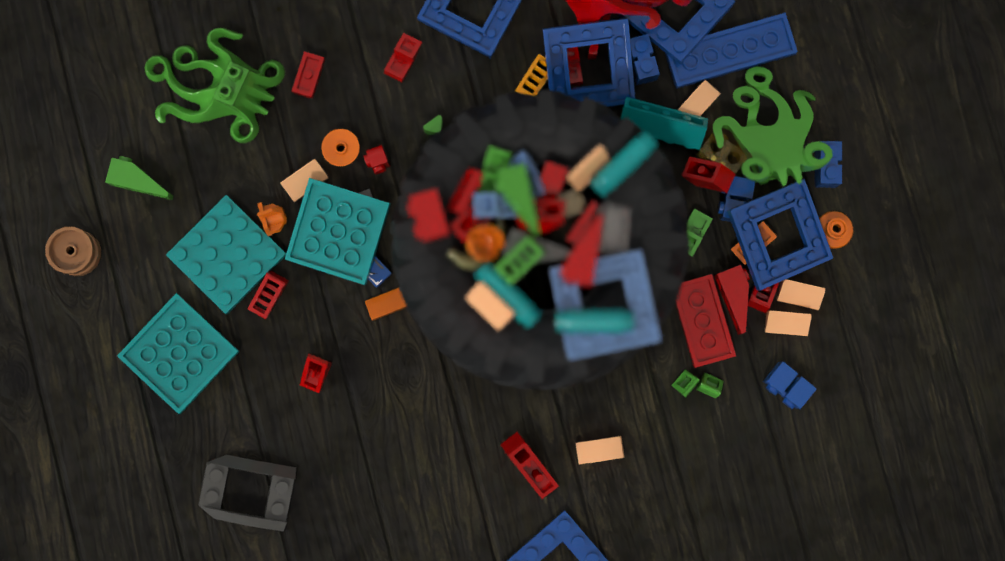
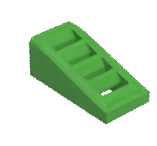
[495,235,546,285]

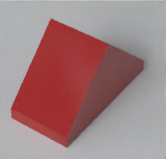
[300,354,332,393]

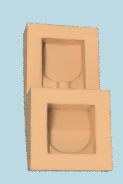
[678,80,721,116]
[576,436,625,464]

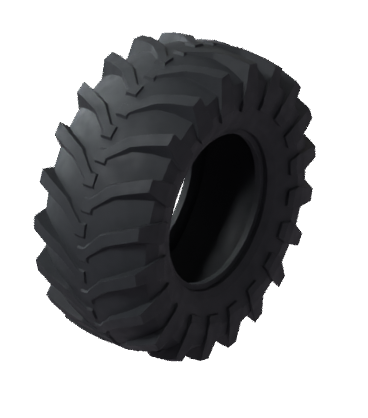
[391,90,690,390]

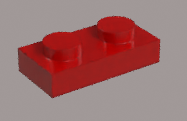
[292,51,325,99]
[447,169,484,215]

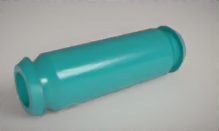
[590,132,657,197]
[475,262,541,328]
[556,309,634,333]

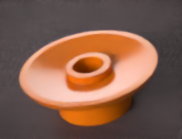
[322,129,360,166]
[819,211,853,249]

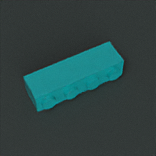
[620,97,708,150]

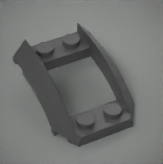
[198,454,296,531]

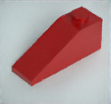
[560,215,603,288]
[714,265,750,335]
[500,432,559,499]

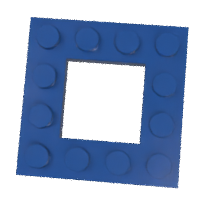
[417,0,522,58]
[618,0,735,64]
[542,18,635,106]
[727,179,833,290]
[506,510,608,561]

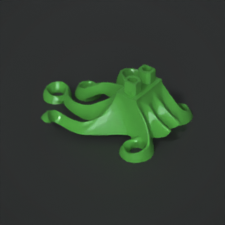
[145,28,285,143]
[713,66,833,186]

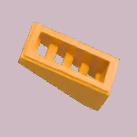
[515,54,548,95]

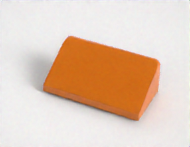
[365,288,406,321]

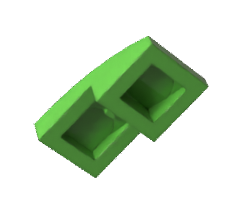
[477,145,512,194]
[687,208,713,257]

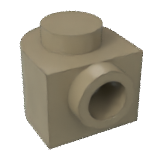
[557,190,585,218]

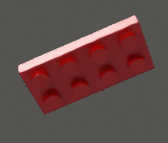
[675,274,736,368]

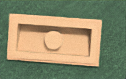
[567,145,610,192]
[280,159,329,202]
[777,279,826,310]
[466,282,515,329]
[765,311,812,336]

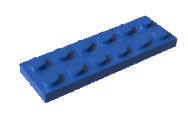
[665,13,798,89]

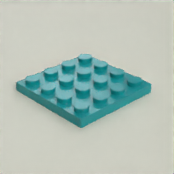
[285,178,391,285]
[166,195,286,314]
[117,293,240,414]

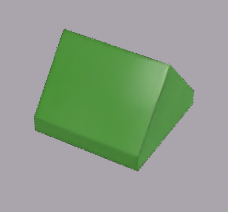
[423,115,443,135]
[672,369,700,398]
[696,372,724,399]

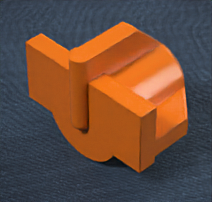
[257,202,287,236]

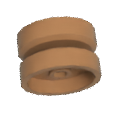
[45,227,101,276]

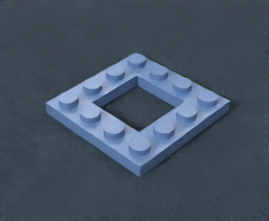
[550,250,661,360]

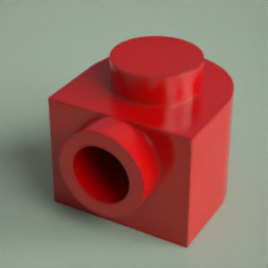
[363,145,390,174]

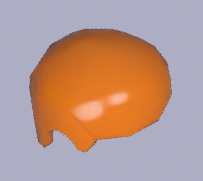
[467,225,505,262]

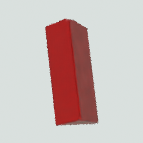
[447,204,493,242]

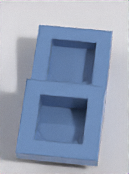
[508,151,545,199]
[473,193,517,218]

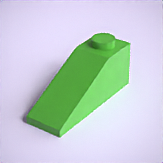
[105,156,173,200]
[495,163,540,235]

